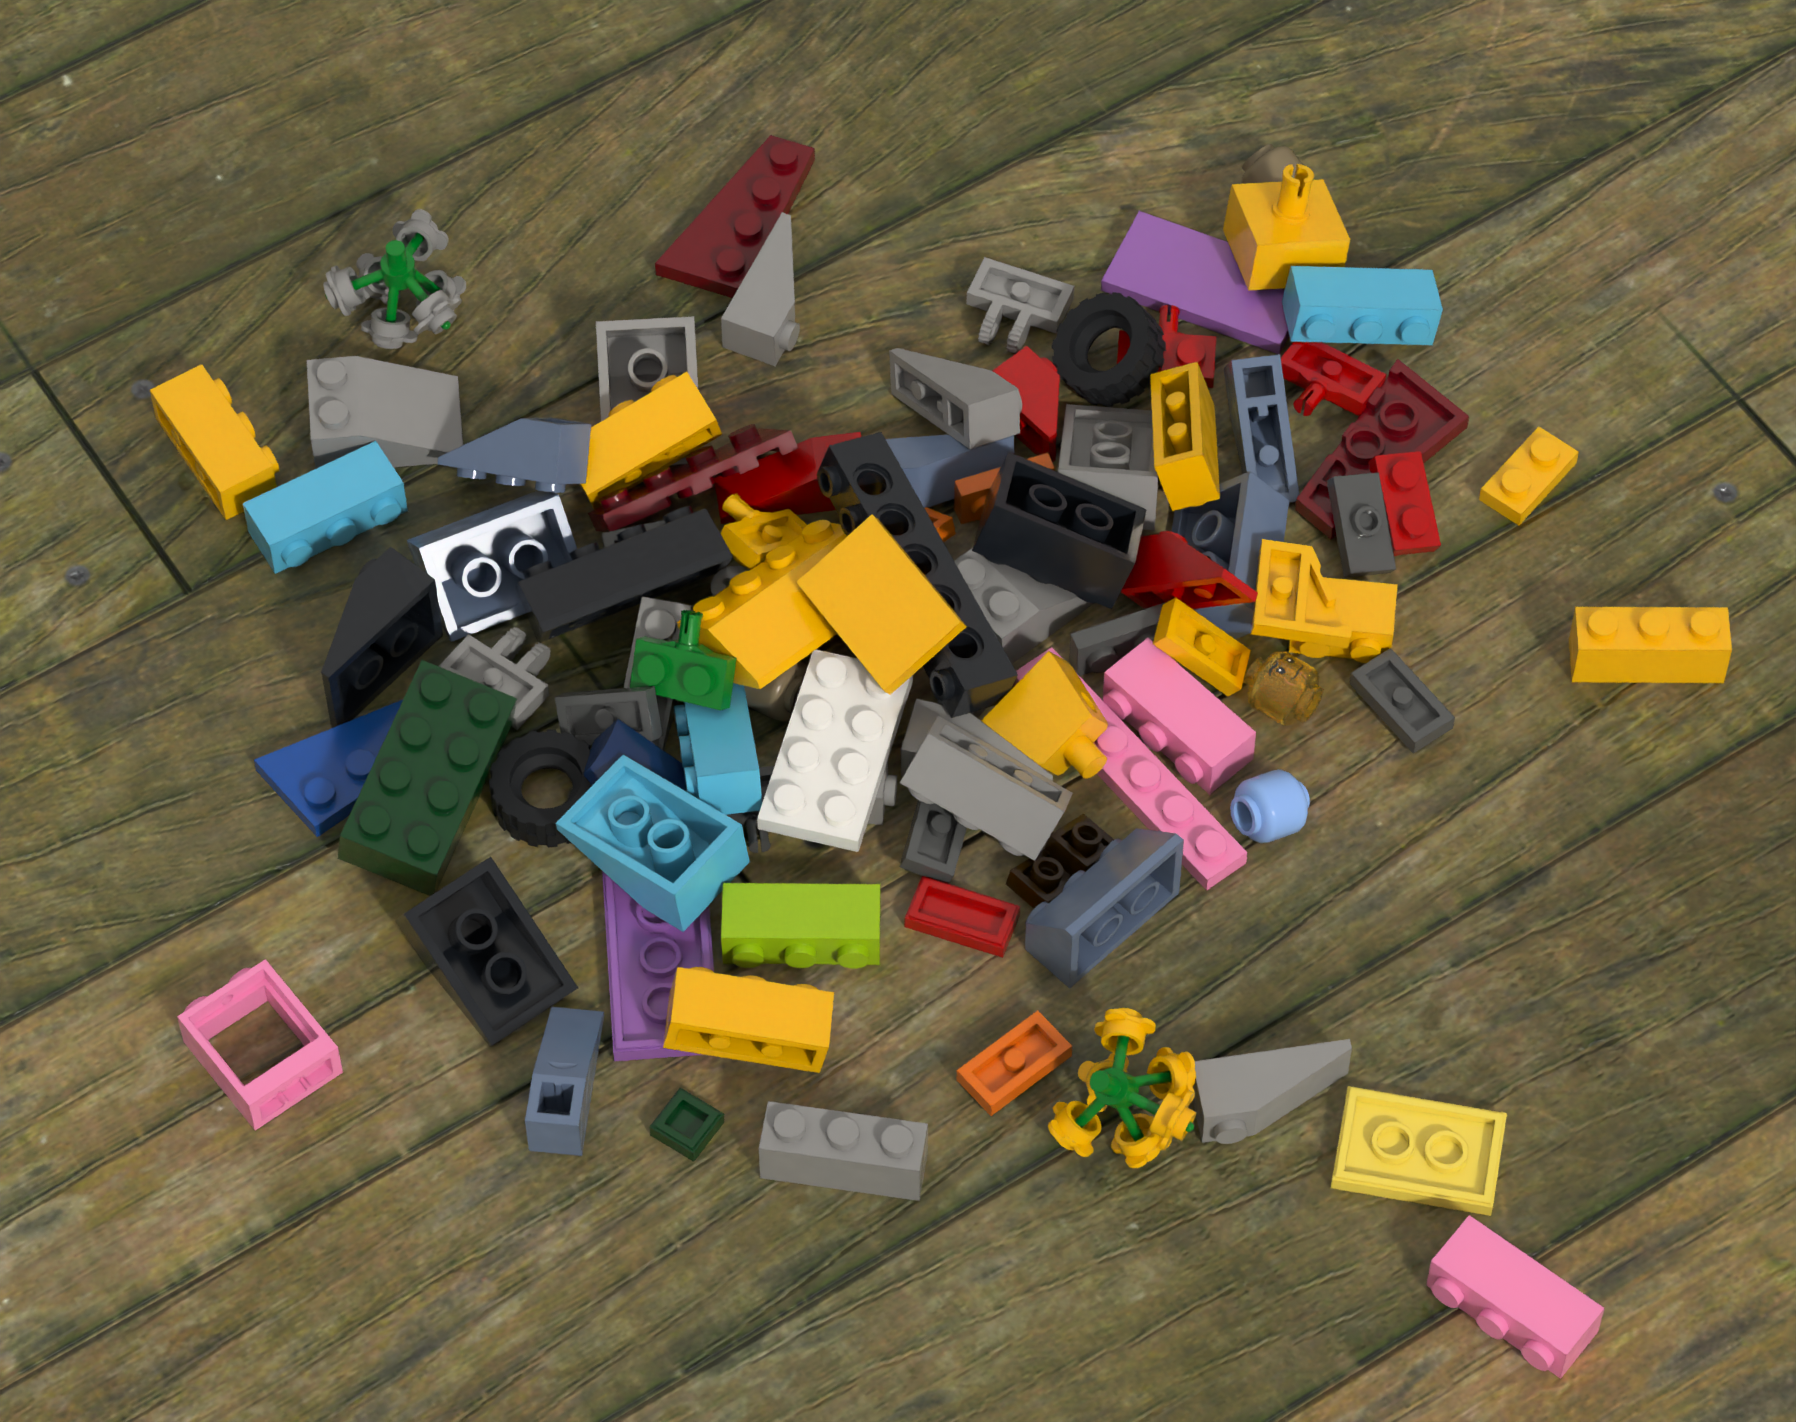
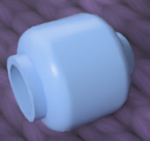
[1230,769,1310,843]

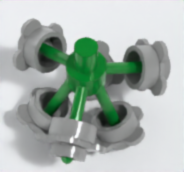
[323,209,466,349]

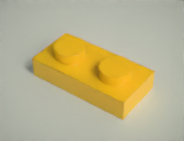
[1479,426,1579,526]
[1153,597,1251,697]

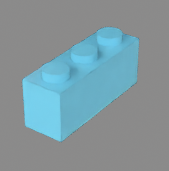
[1282,266,1443,345]
[243,441,408,574]
[674,683,762,815]

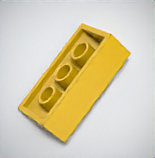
[677,520,847,689]

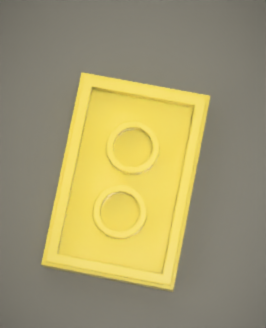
[1331,1086,1507,1216]

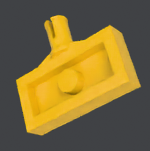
[720,494,807,570]

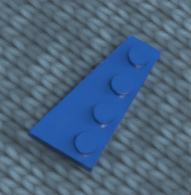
[254,700,403,837]

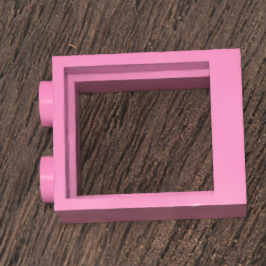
[177,959,343,1131]

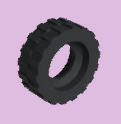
[1052,292,1166,407]
[489,730,592,848]

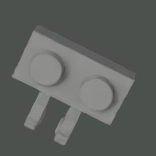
[966,257,1075,354]
[439,627,551,730]

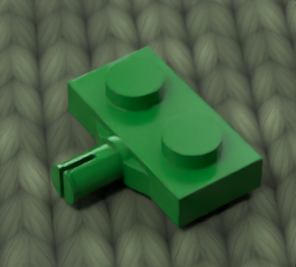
[630,610,737,710]

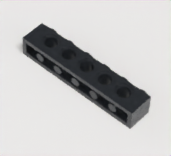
[816,432,1018,718]

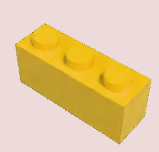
[1150,362,1220,511]
[150,364,280,520]
[579,372,722,510]
[1569,607,1732,683]
[663,967,834,1073]

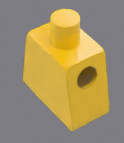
[981,651,1108,779]

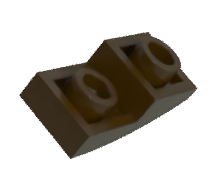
[1006,813,1114,908]

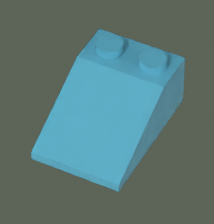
[555,755,750,932]

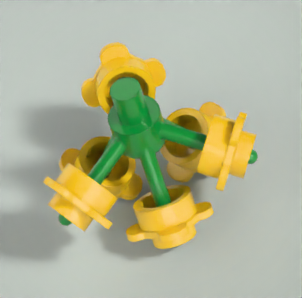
[1048,1008,1196,1168]

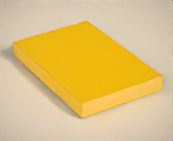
[796,514,967,695]

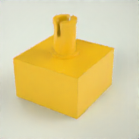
[1223,164,1350,291]

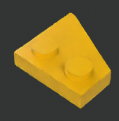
[1251,539,1352,649]

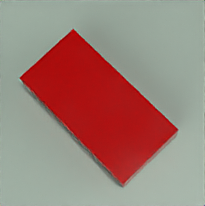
[904,876,1020,958]

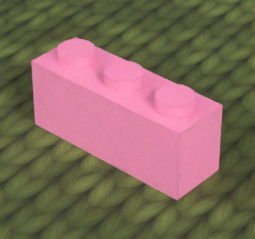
[1103,638,1256,795]
[1426,1215,1604,1379]

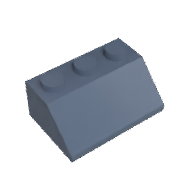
[1172,471,1289,639]
[406,491,577,642]
[1025,828,1184,988]

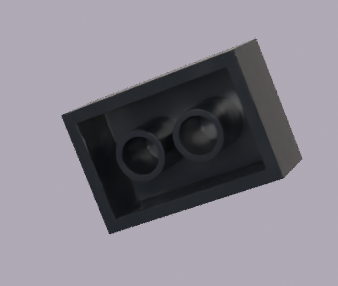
[972,452,1147,609]

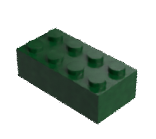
[338,660,517,896]

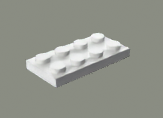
[757,649,913,852]

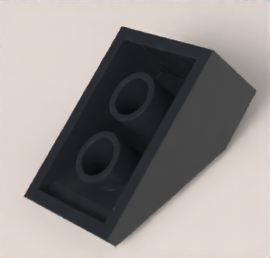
[321,547,443,728]
[395,856,578,1047]

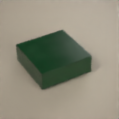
[649,1088,724,1162]

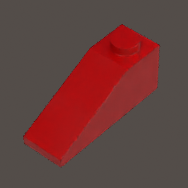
[714,432,861,524]
[1121,531,1258,609]

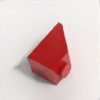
[992,346,1060,463]

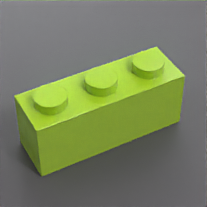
[721,883,881,969]

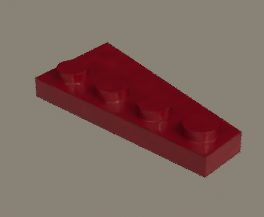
[655,135,815,298]
[1295,359,1469,539]
[588,424,798,532]

